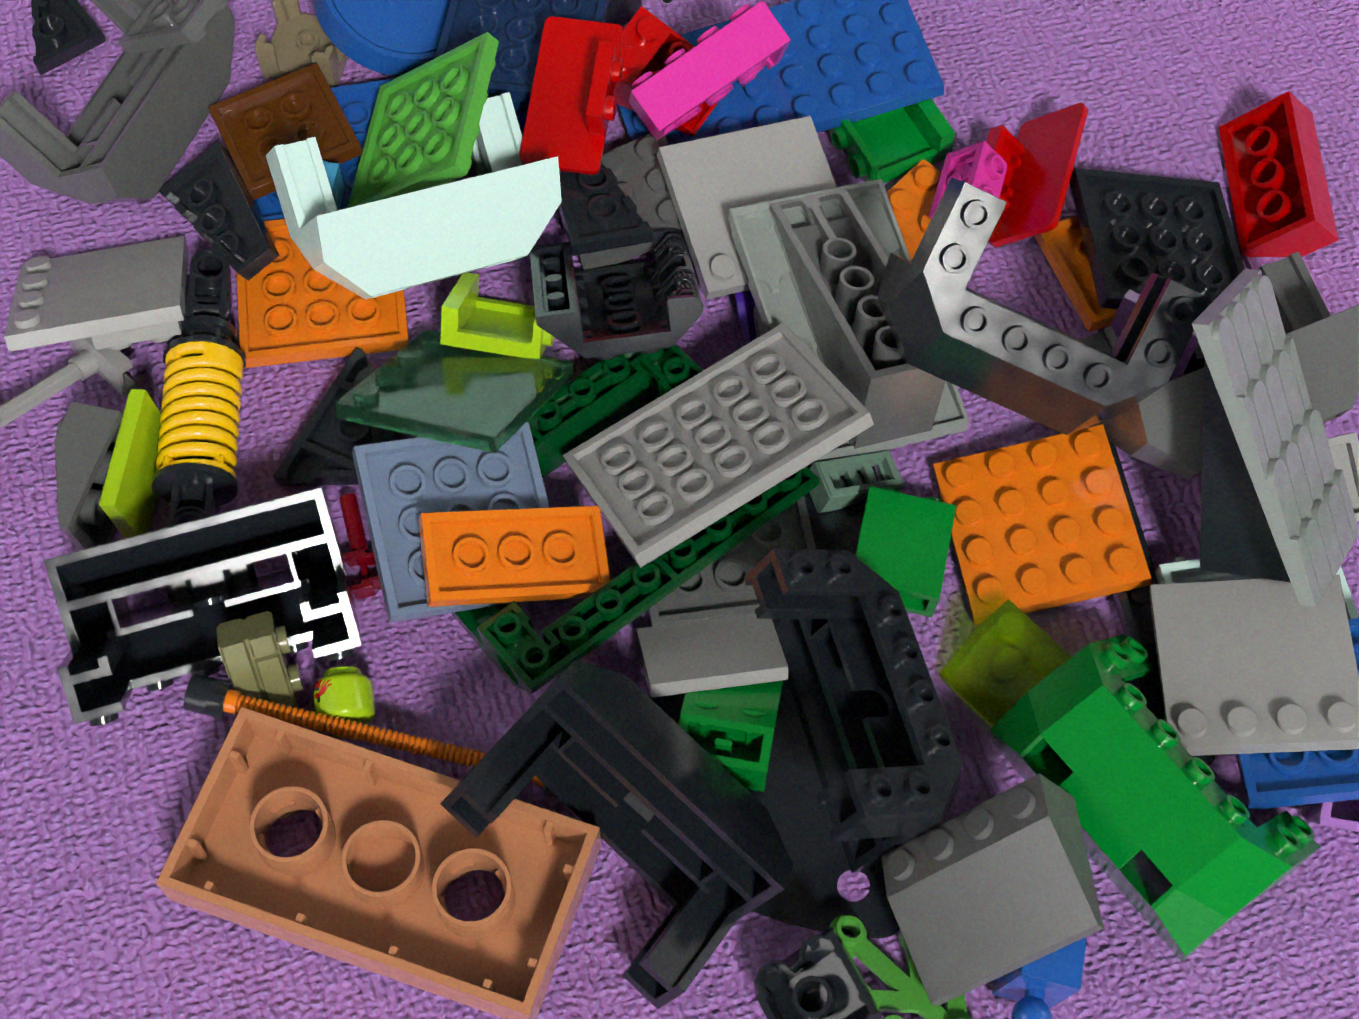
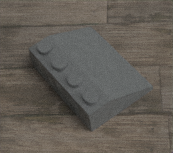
[881,773,1104,1007]

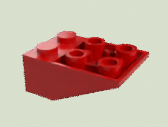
[613,6,718,137]

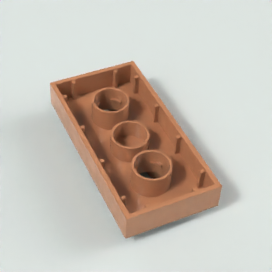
[156,707,601,1019]

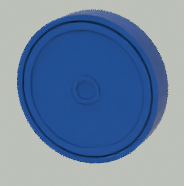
[313,0,451,77]

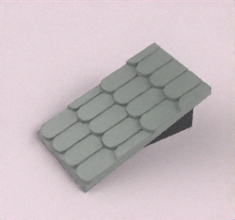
[1192,269,1359,608]

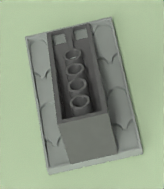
[728,179,969,465]

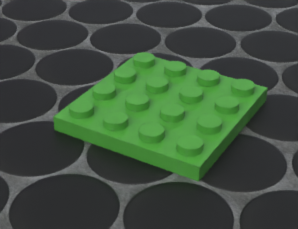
[347,32,499,208]

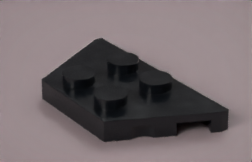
[273,348,413,486]

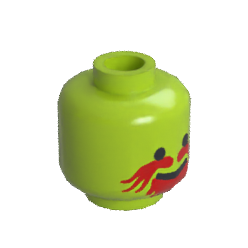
[313,666,375,738]

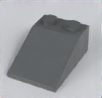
[54,402,123,550]

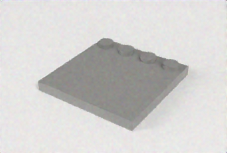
[657,116,837,300]
[4,236,188,352]
[1149,574,1359,756]

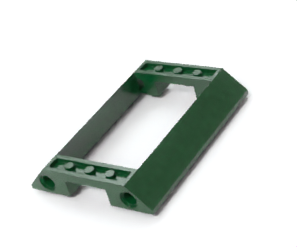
[451,344,820,694]

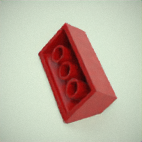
[1219,91,1339,257]

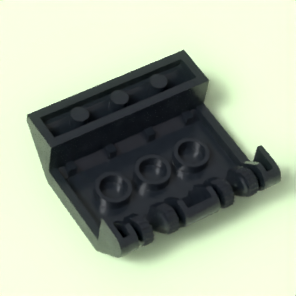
[530,228,703,360]

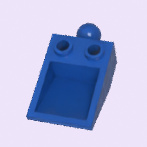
[992,937,1087,1019]

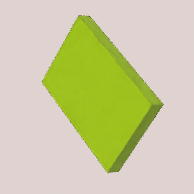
[99,389,161,539]

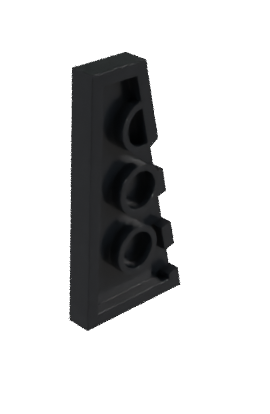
[159,142,280,281]
[558,161,653,256]

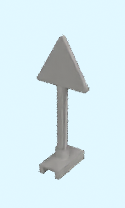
[0,337,137,429]

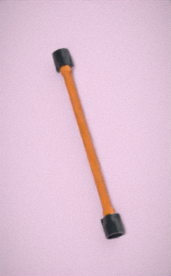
[183,673,558,798]

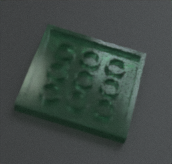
[336,331,573,453]

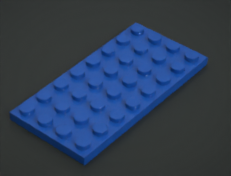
[618,0,944,145]

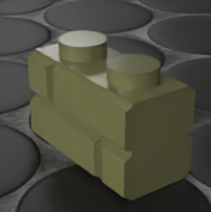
[216,611,304,709]

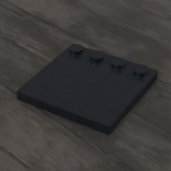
[1069,168,1245,309]

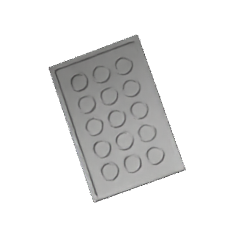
[562,322,874,568]

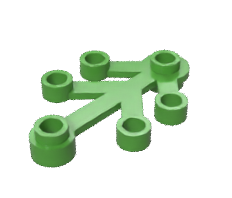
[828,915,973,1019]

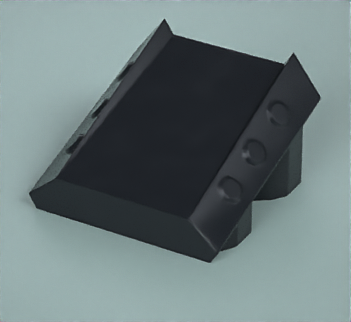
[754,927,882,1019]

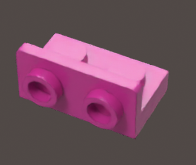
[929,141,1007,219]

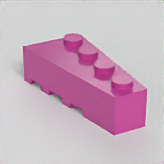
[629,0,791,141]

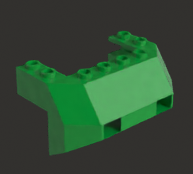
[989,634,1321,962]

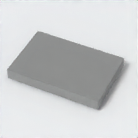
[636,614,788,697]

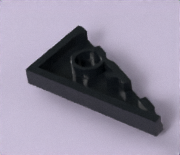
[31,0,106,76]

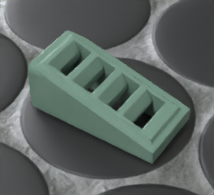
[809,450,905,513]

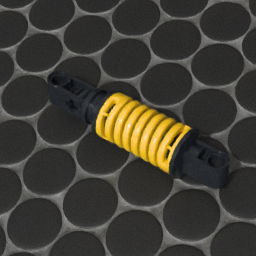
[151,248,246,527]

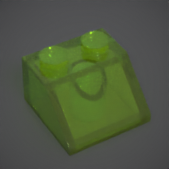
[938,599,1071,728]

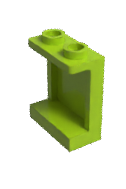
[440,273,555,361]

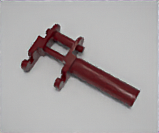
[339,493,381,600]

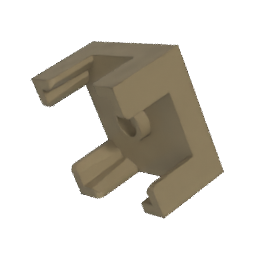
[254,0,349,88]

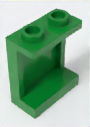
[830,99,955,184]
[855,486,956,617]

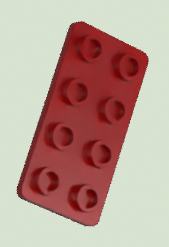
[519,16,624,175]
[986,102,1088,247]

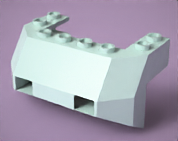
[266,92,562,300]

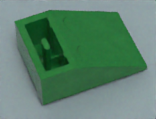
[679,680,783,792]

